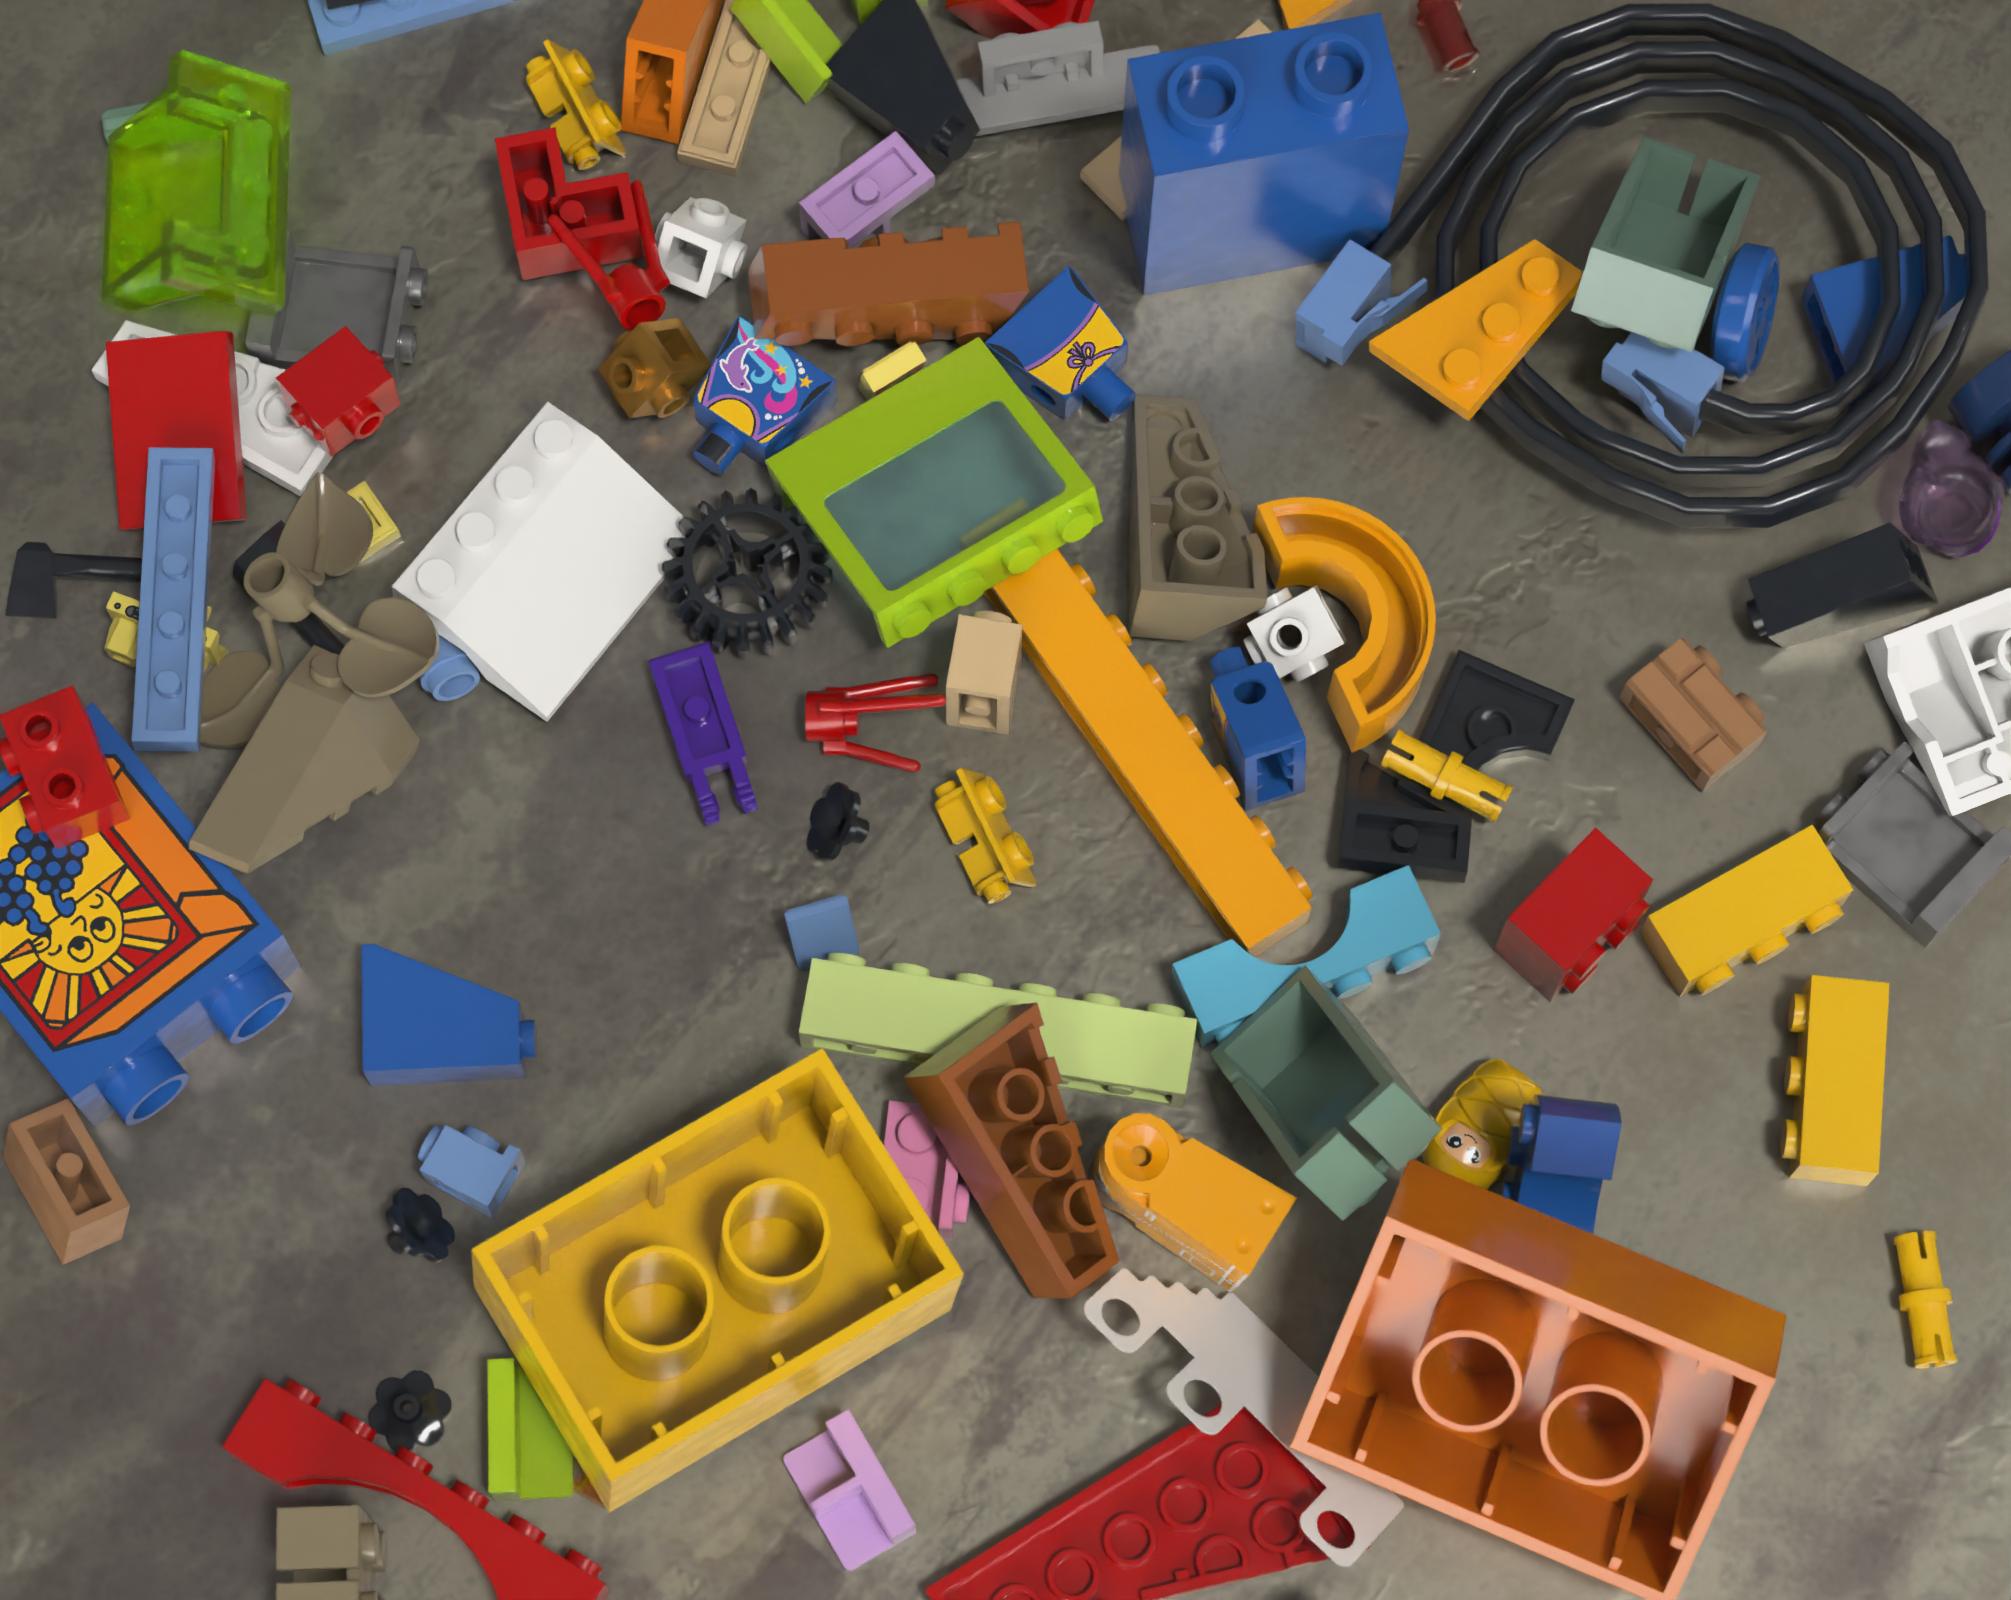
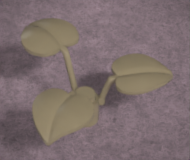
[200,472,440,749]

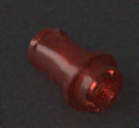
[1416,0,1480,72]

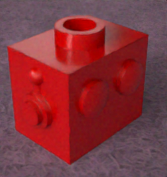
[276,326,401,457]

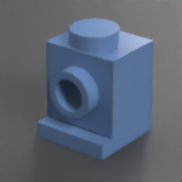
[418,1125,526,1219]

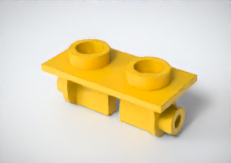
[526,39,627,170]
[934,768,1038,904]

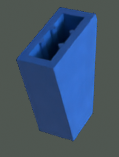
[1801,235,1966,407]
[361,944,537,1086]

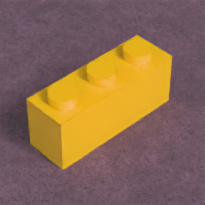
[1639,825,1854,997]
[1780,975,1890,1186]

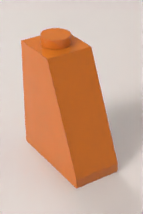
[621,0,723,145]

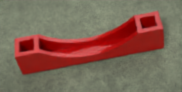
[222,1378,610,1600]

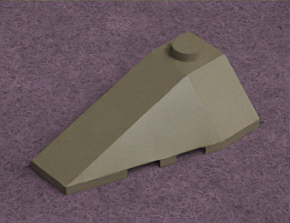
[1127,394,1267,641]
[189,645,420,874]

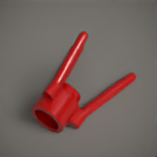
[548,180,670,330]
[805,673,947,772]

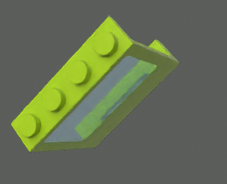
[765,337,1103,648]

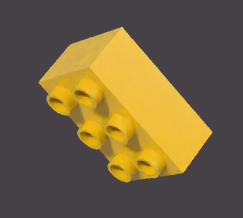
[471,1048,964,1513]

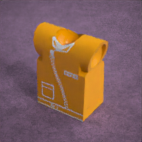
[1089,1113,1297,1293]

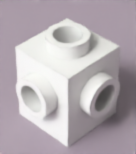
[655,197,748,298]
[1243,585,1346,683]

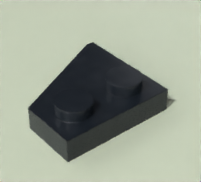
[1337,749,1472,883]

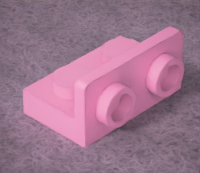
[884,1100,970,1241]

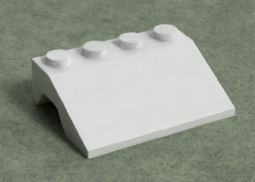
[392,402,685,722]
[1863,585,2011,816]

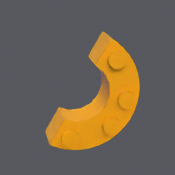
[1251,497,1436,753]

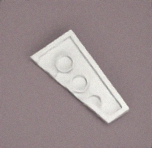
[91,320,334,497]

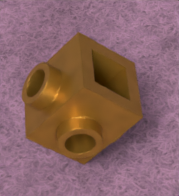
[598,318,711,418]

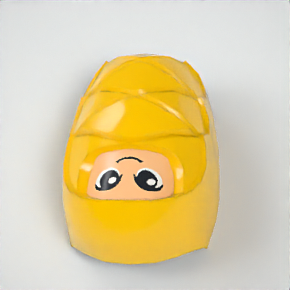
[1421,1059,1543,1190]

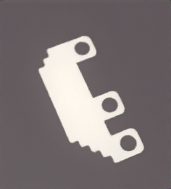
[1084,1268,1404,1567]

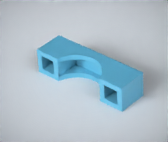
[1170,865,1441,1048]

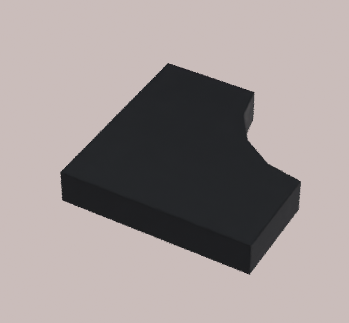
[1409,650,1575,772]

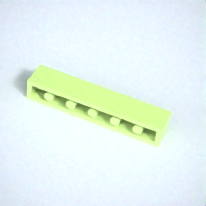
[799,953,1197,1109]

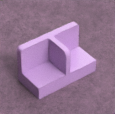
[799,131,935,248]
[783,1409,916,1571]

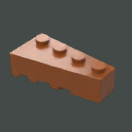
[748,221,1029,346]
[903,1003,1119,1299]

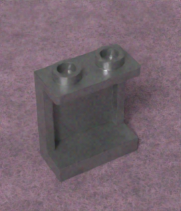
[245,228,428,383]
[1814,741,2011,948]

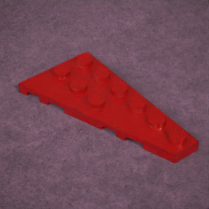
[925,1404,1371,1600]

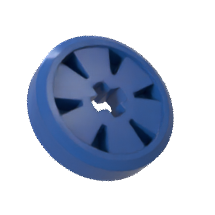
[1710,243,1780,382]

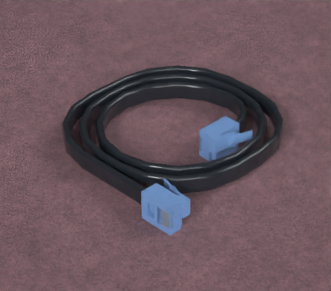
[1295,3,1989,528]

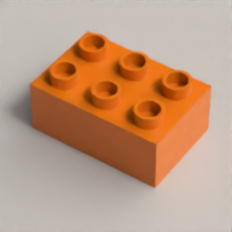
[1290,1159,1787,1600]

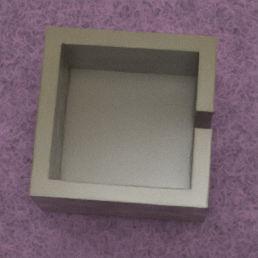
[276,1505,387,1600]

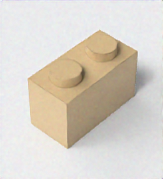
[946,611,1023,735]

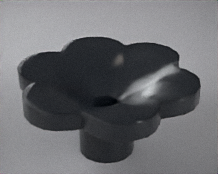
[807,782,870,861]
[386,1188,455,1263]
[369,1371,452,1452]

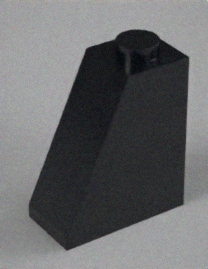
[826,0,980,175]
[1746,522,1939,648]

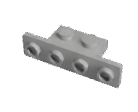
[957,21,1160,136]

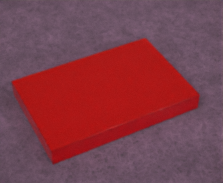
[106,330,247,531]

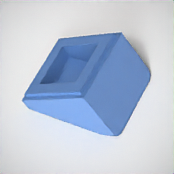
[784,894,859,971]

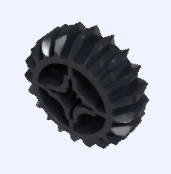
[662,487,833,658]

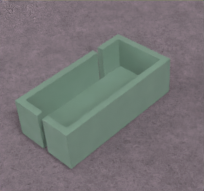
[1571,137,1761,352]
[1210,966,1442,1221]

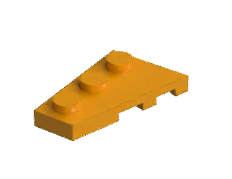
[1369,239,1583,421]

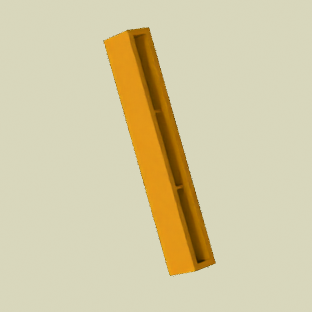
[960,501,1313,957]

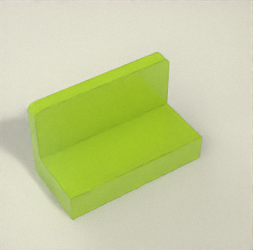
[730,0,843,104]
[487,1358,575,1502]

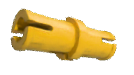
[1380,729,1513,824]
[1894,1231,1957,1369]

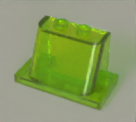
[101,49,291,316]

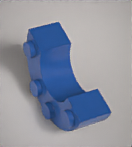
[1499,1095,1622,1234]

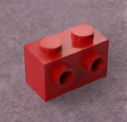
[0,685,131,849]

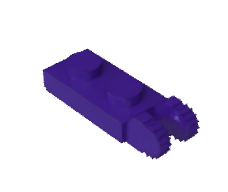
[648,641,758,826]

